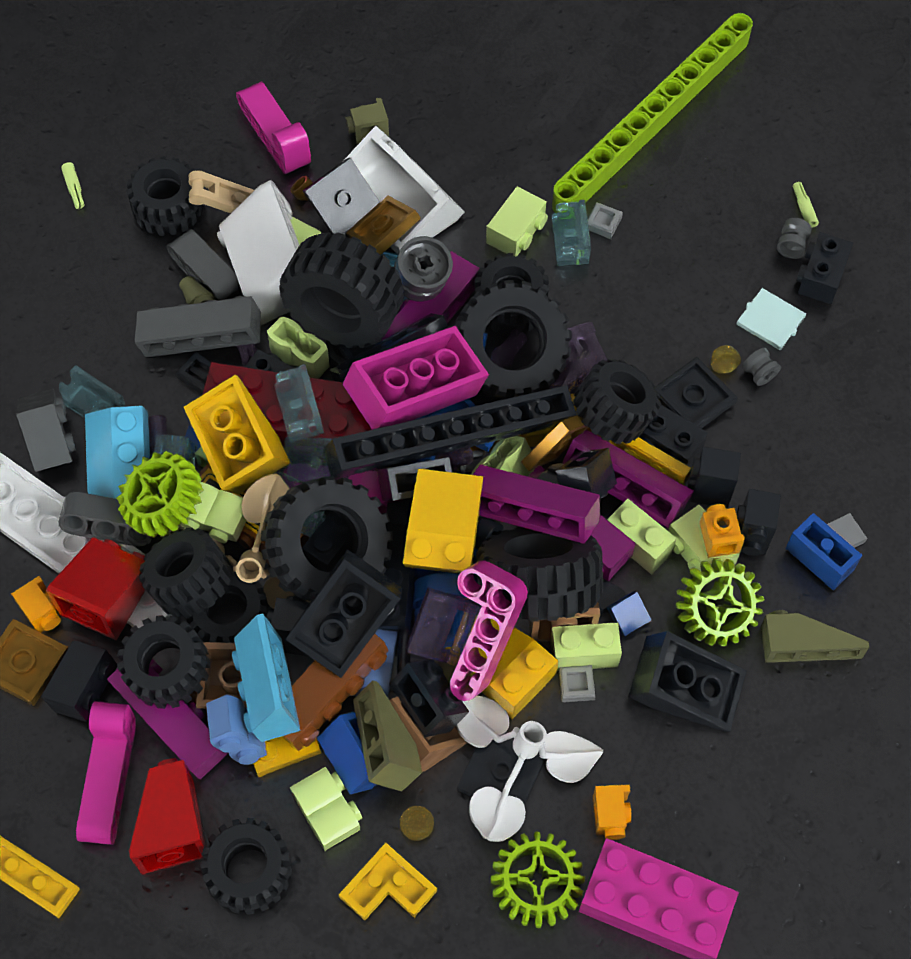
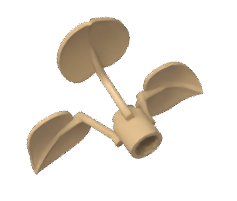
[213,474,310,608]

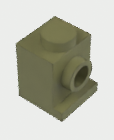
[345,98,389,144]

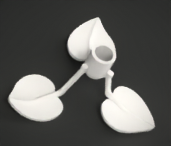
[456,695,603,842]

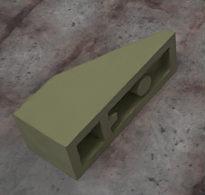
[761,610,869,663]
[353,680,422,791]

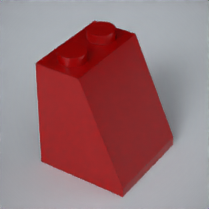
[46,537,146,640]
[129,758,207,875]

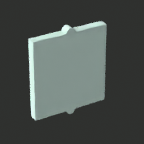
[736,288,806,350]

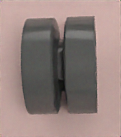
[394,236,453,301]

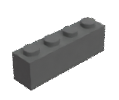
[135,296,261,357]

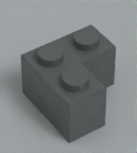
[16,388,76,472]

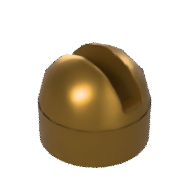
[290,176,313,201]

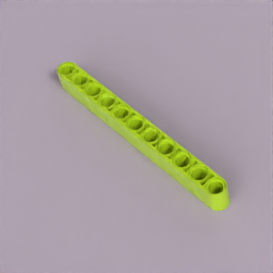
[552,13,753,217]

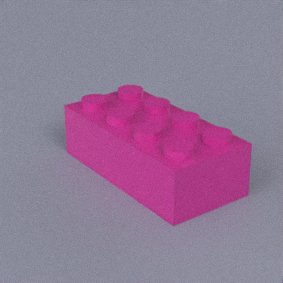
[343,326,489,430]
[579,838,739,959]

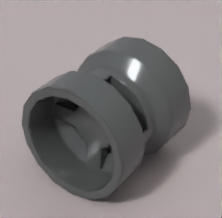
[777,218,812,259]

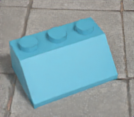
[85,406,150,499]
[232,614,301,742]

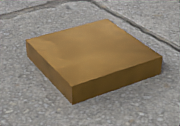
[346,195,421,255]
[521,415,589,471]
[0,619,68,706]

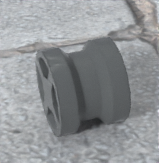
[742,348,781,386]

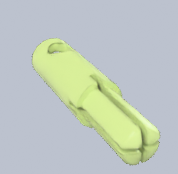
[61,162,85,209]
[792,182,819,228]

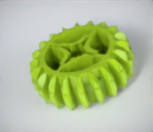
[116,451,204,538]
[675,558,764,646]
[491,831,585,928]

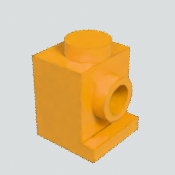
[700,504,744,558]
[11,576,61,633]
[593,785,631,840]

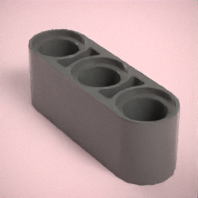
[166,229,240,301]
[58,492,152,546]

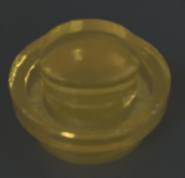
[711,345,741,373]
[400,806,434,841]

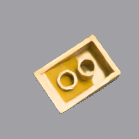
[184,375,290,494]
[403,469,483,573]
[442,618,559,720]

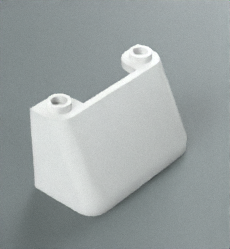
[342,126,465,254]
[217,180,299,325]

